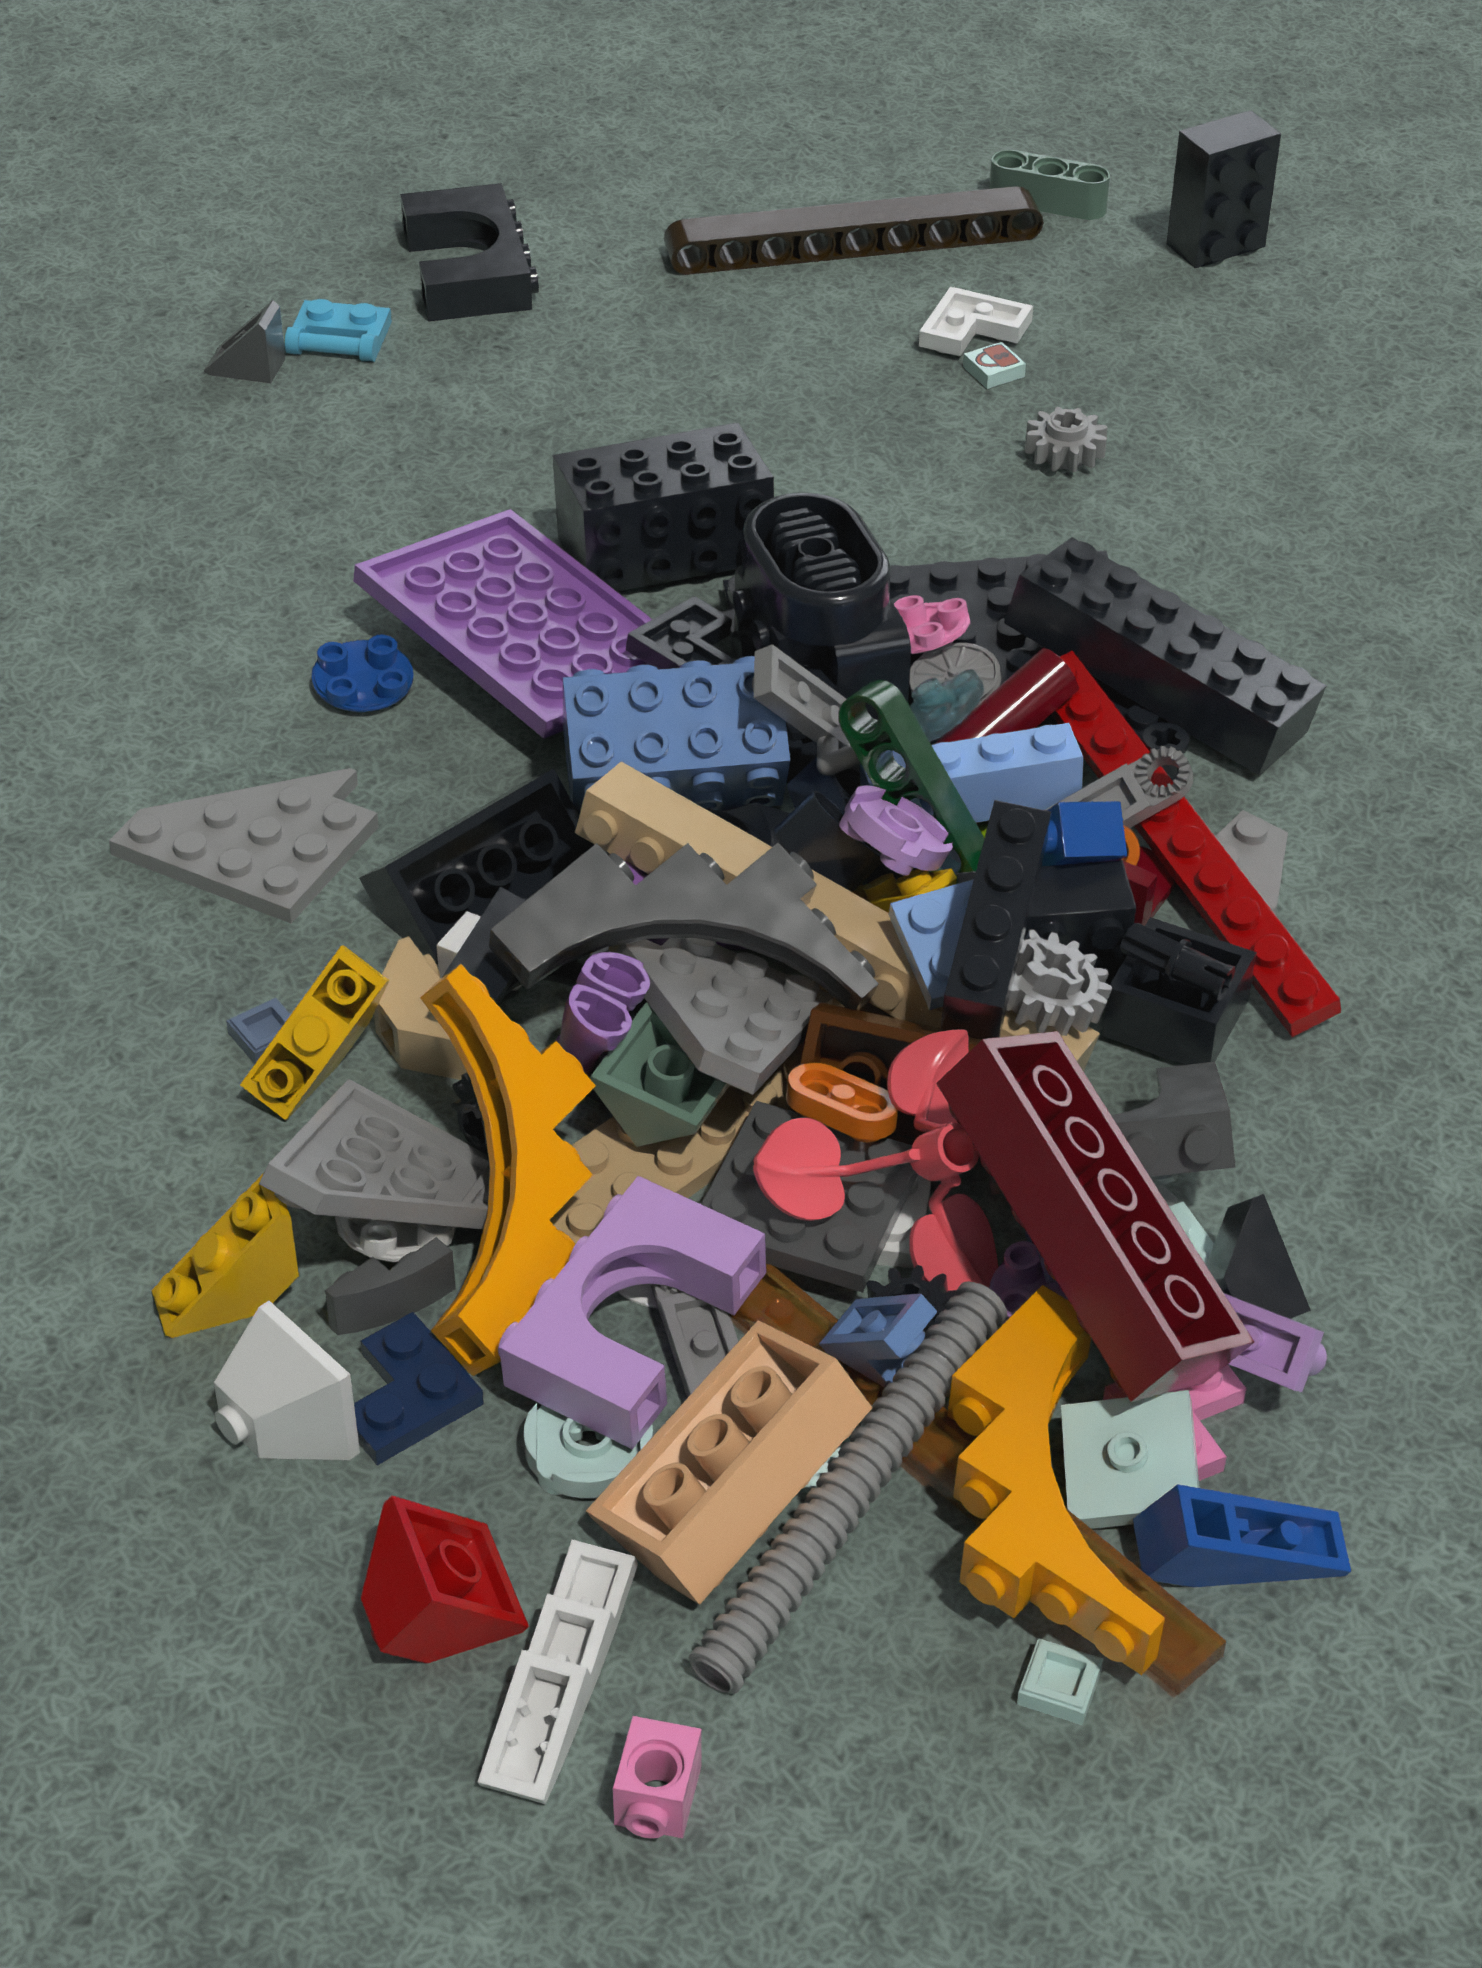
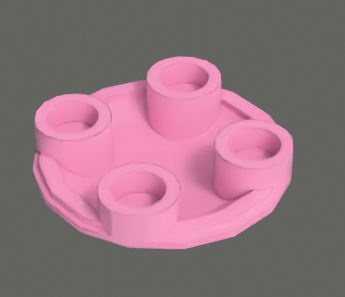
[894,595,971,654]

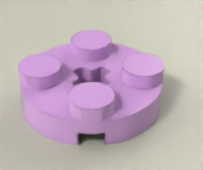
[839,785,953,875]

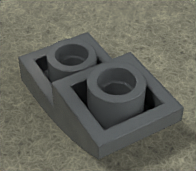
[325,1237,456,1335]

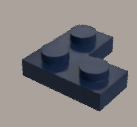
[354,1312,484,1466]

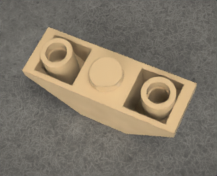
[374,936,467,1080]

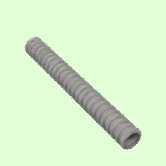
[689,1281,1007,1694]

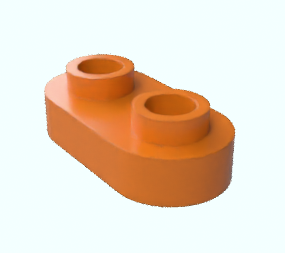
[786,1063,898,1143]

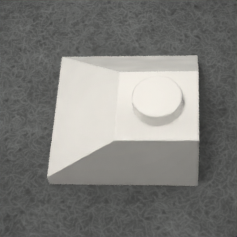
[214,1301,360,1460]

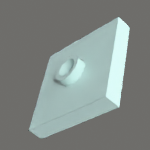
[1061,1390,1200,1530]

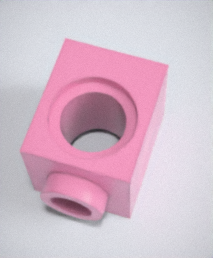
[613,1716,701,1838]

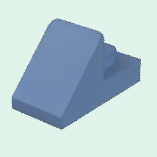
[819,1294,937,1388]

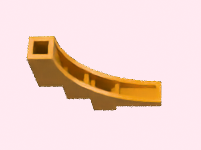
[420,964,596,1376]
[947,1285,1165,1675]

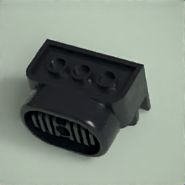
[722,493,911,741]

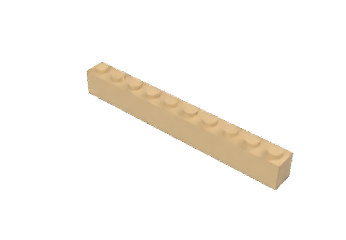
[575,762,1100,1072]

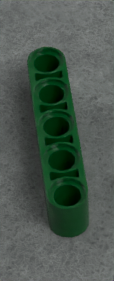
[838,680,984,875]

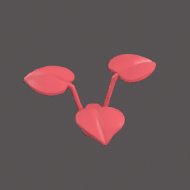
[753,1029,998,1291]

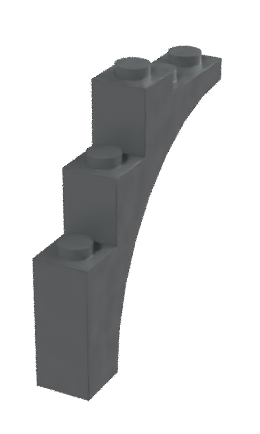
[489,843,879,1010]

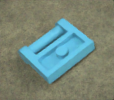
[285,299,392,362]

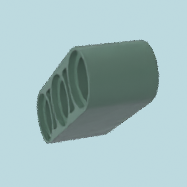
[989,150,1110,220]

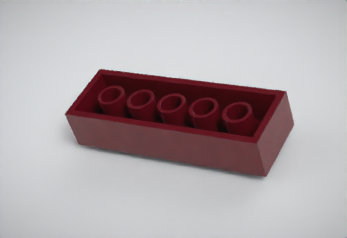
[936,1031,1255,1402]

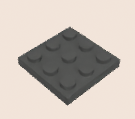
[701,1101,918,1293]

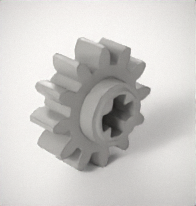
[1025,407,1107,472]

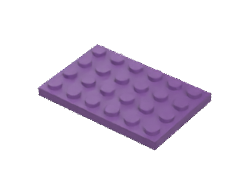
[353,509,652,739]

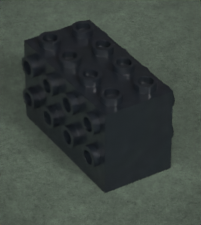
[552,422,774,592]

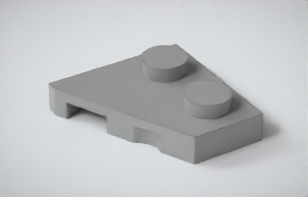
[1215,810,1288,915]

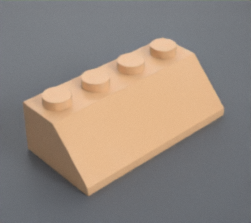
[586,1320,872,1605]

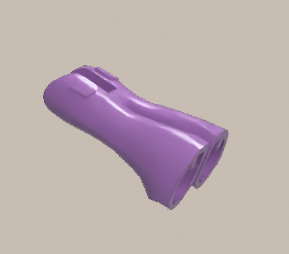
[556,952,650,1077]

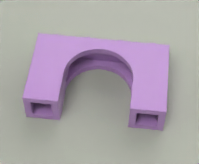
[498,1176,766,1449]

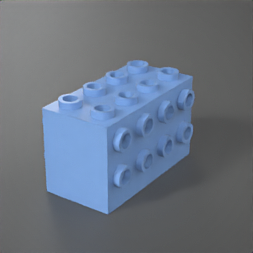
[563,656,790,815]

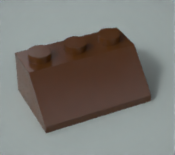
[791,1002,981,1145]

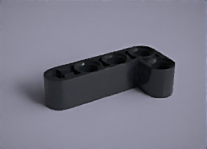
[774,755,882,892]

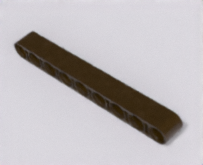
[664,186,1044,275]

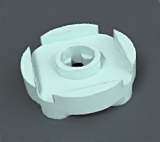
[524,1403,653,1498]

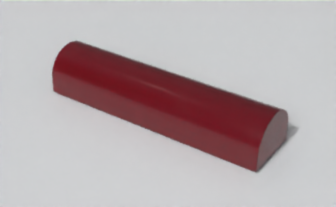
[933,648,1079,745]

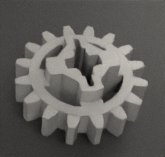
[1006,930,1112,1036]

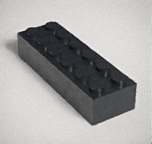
[1004,537,1327,776]

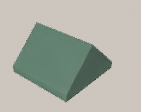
[590,1002,730,1147]

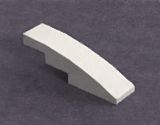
[478,1540,638,1804]

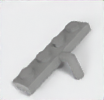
[752,644,861,776]

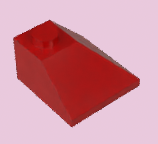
[361,1495,529,1664]

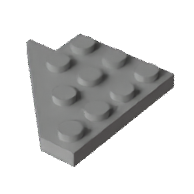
[109,768,379,924]
[608,938,834,1095]
[259,1079,490,1229]

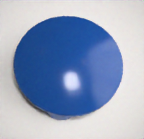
[312,635,413,712]

